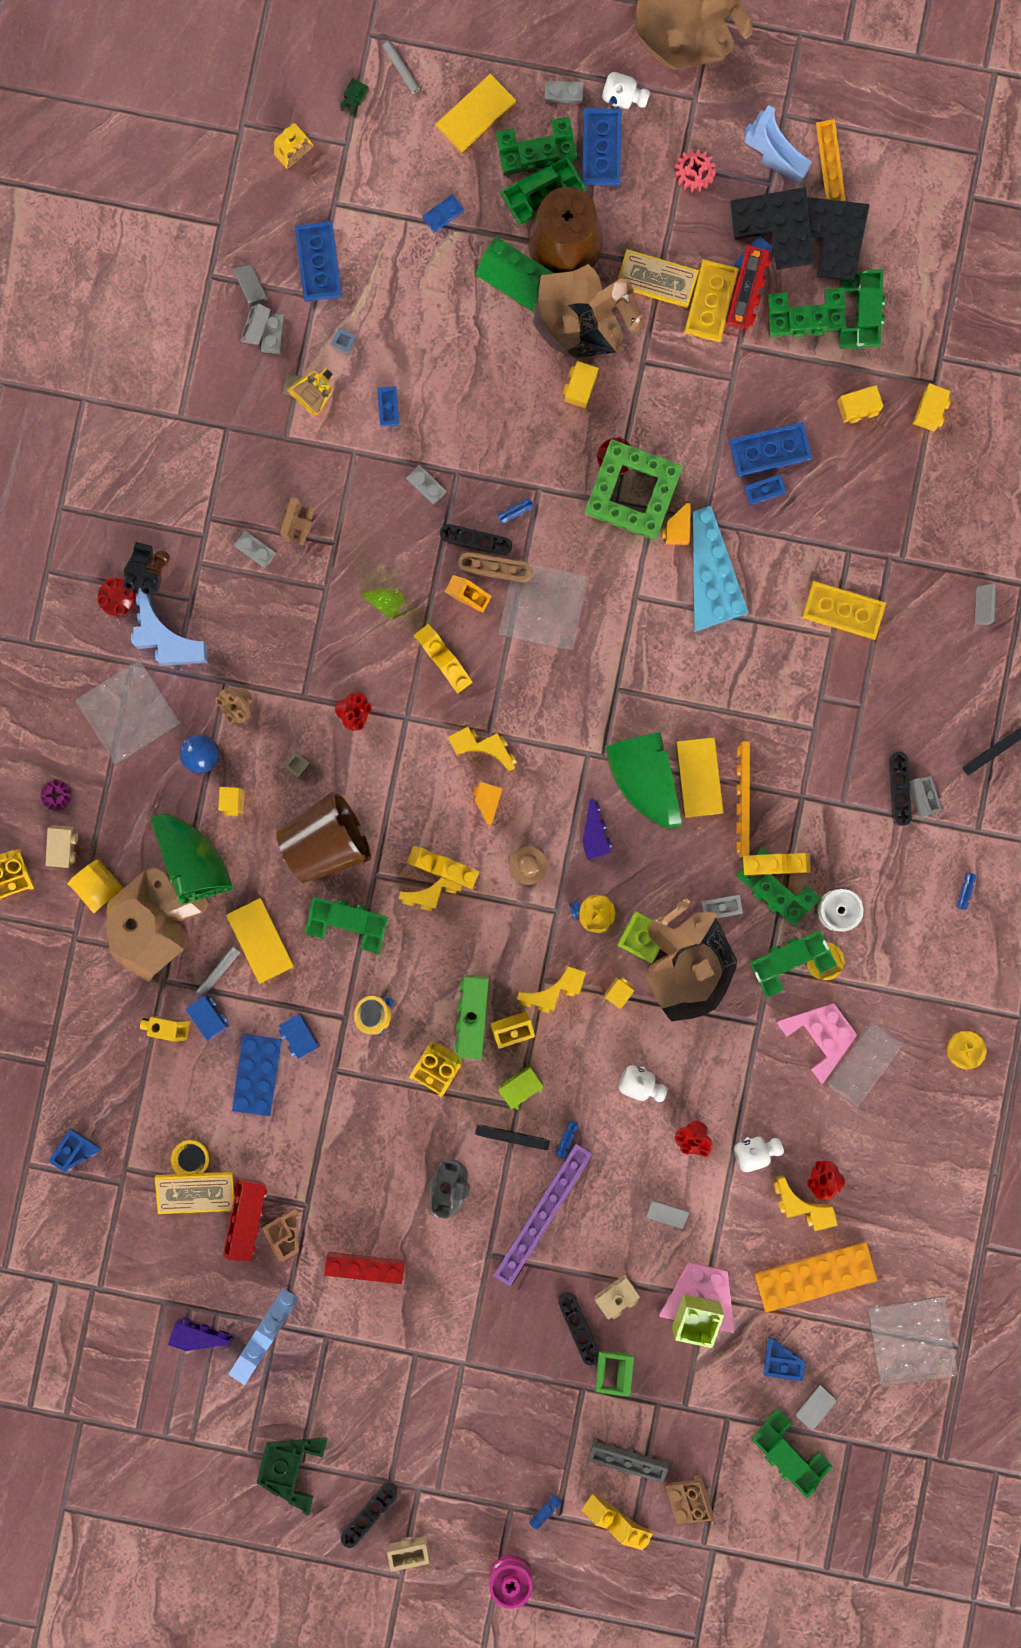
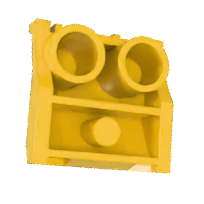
[0,849,34,900]
[67,859,124,913]
[409,1042,463,1098]

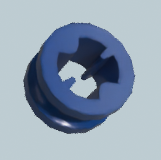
[569,900,580,919]

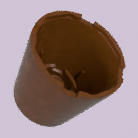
[528,187,603,274]
[276,791,371,883]

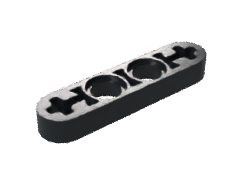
[440,524,512,556]
[962,727,1021,776]
[889,752,912,826]
[475,1124,550,1150]
[559,1292,599,1366]
[341,1482,397,1548]

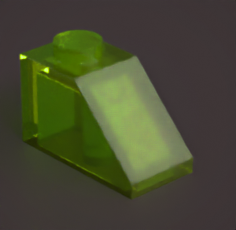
[360,588,406,621]

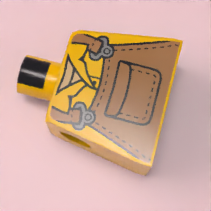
[274,123,313,169]
[287,368,333,416]
[140,1016,190,1042]

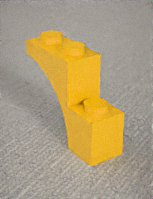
[413,624,473,694]
[448,727,517,772]
[406,846,479,889]
[743,853,811,875]
[398,877,462,911]
[517,966,586,1013]
[773,1175,838,1231]
[582,1494,653,1550]

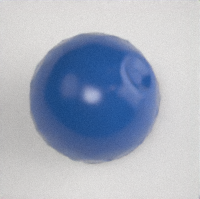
[180,734,220,774]

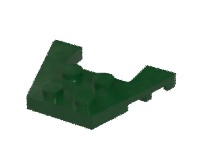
[256,1437,328,1515]

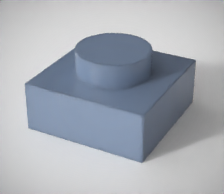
[331,328,356,355]

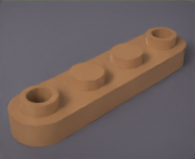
[458,553,533,582]

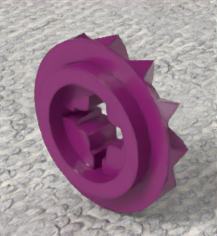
[40,780,71,811]

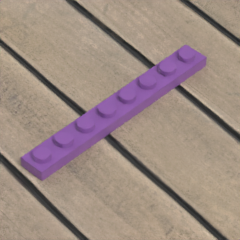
[493,1143,592,1286]

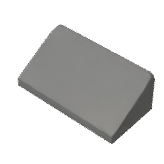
[233,265,267,307]
[240,304,270,345]
[975,584,996,625]
[909,775,942,817]
[646,1199,689,1229]
[795,1385,837,1431]

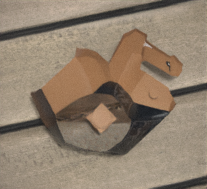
[533,264,644,358]
[645,898,738,1022]

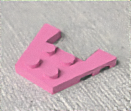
[776,1003,857,1084]
[659,1262,734,1333]

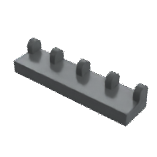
[588,1437,669,1483]

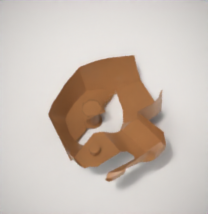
[636,0,753,70]
[106,867,209,982]

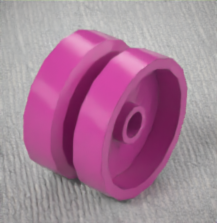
[489,1555,533,1609]

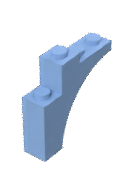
[744,105,812,185]
[131,588,208,666]
[228,1288,299,1385]

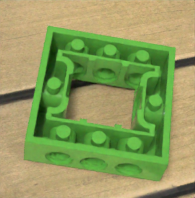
[584,439,683,540]
[454,975,489,1059]

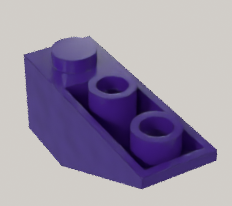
[582,798,613,860]
[168,1317,234,1351]

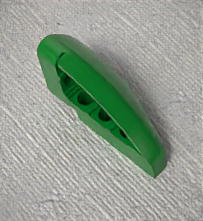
[605,732,682,829]
[150,813,233,905]

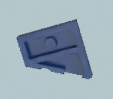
[48,1128,102,1172]
[763,1337,805,1381]

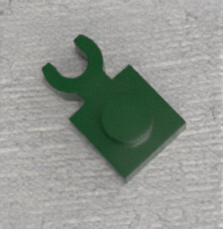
[340,78,369,116]

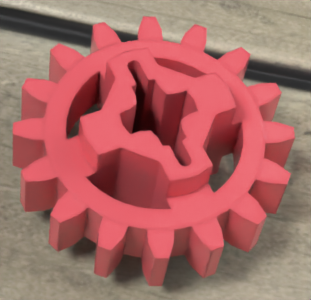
[675,149,716,192]

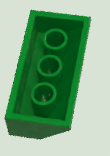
[475,236,554,313]

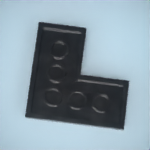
[730,187,814,270]
[807,197,870,282]

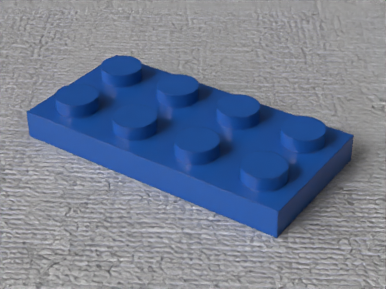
[582,108,622,186]
[295,221,342,302]
[728,422,812,478]
[232,1034,282,1116]

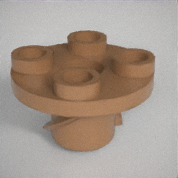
[215,688,253,723]
[509,846,548,885]

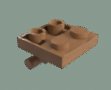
[278,497,315,546]
[665,1474,714,1524]

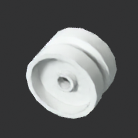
[816,889,864,932]

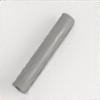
[383,41,420,94]
[196,946,241,996]

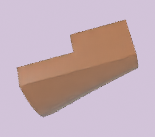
[260,1208,299,1262]

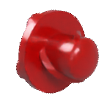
[335,692,372,731]
[674,1121,713,1157]
[807,1160,845,1200]

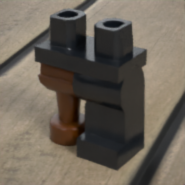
[124,542,170,595]

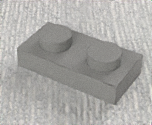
[545,81,583,104]
[261,314,285,354]
[406,465,447,506]
[234,531,276,569]
[701,895,743,918]

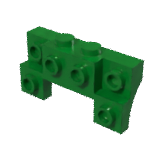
[495,116,577,176]
[500,157,586,225]
[839,269,886,350]
[767,288,846,337]
[736,847,821,927]
[305,897,389,954]
[750,930,837,998]
[751,1408,833,1498]

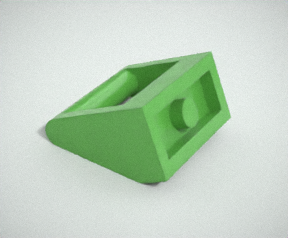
[595,1351,634,1396]

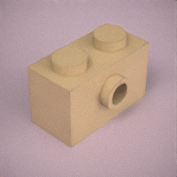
[46,825,78,868]
[594,1274,640,1320]
[387,1536,431,1572]

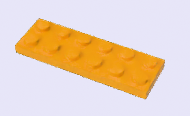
[754,1242,877,1312]

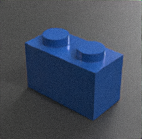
[185,995,229,1041]
[279,1013,320,1059]

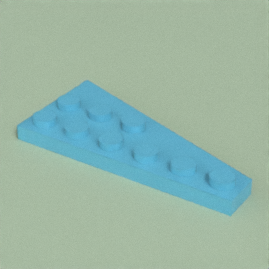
[692,506,749,632]

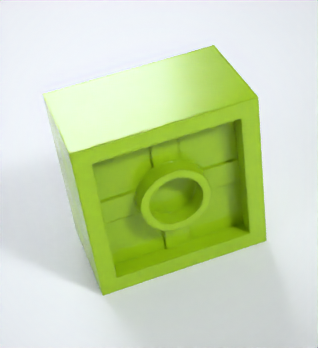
[617,911,660,964]
[498,1065,544,1110]
[672,1294,724,1348]

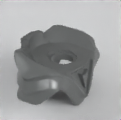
[428,1160,470,1219]

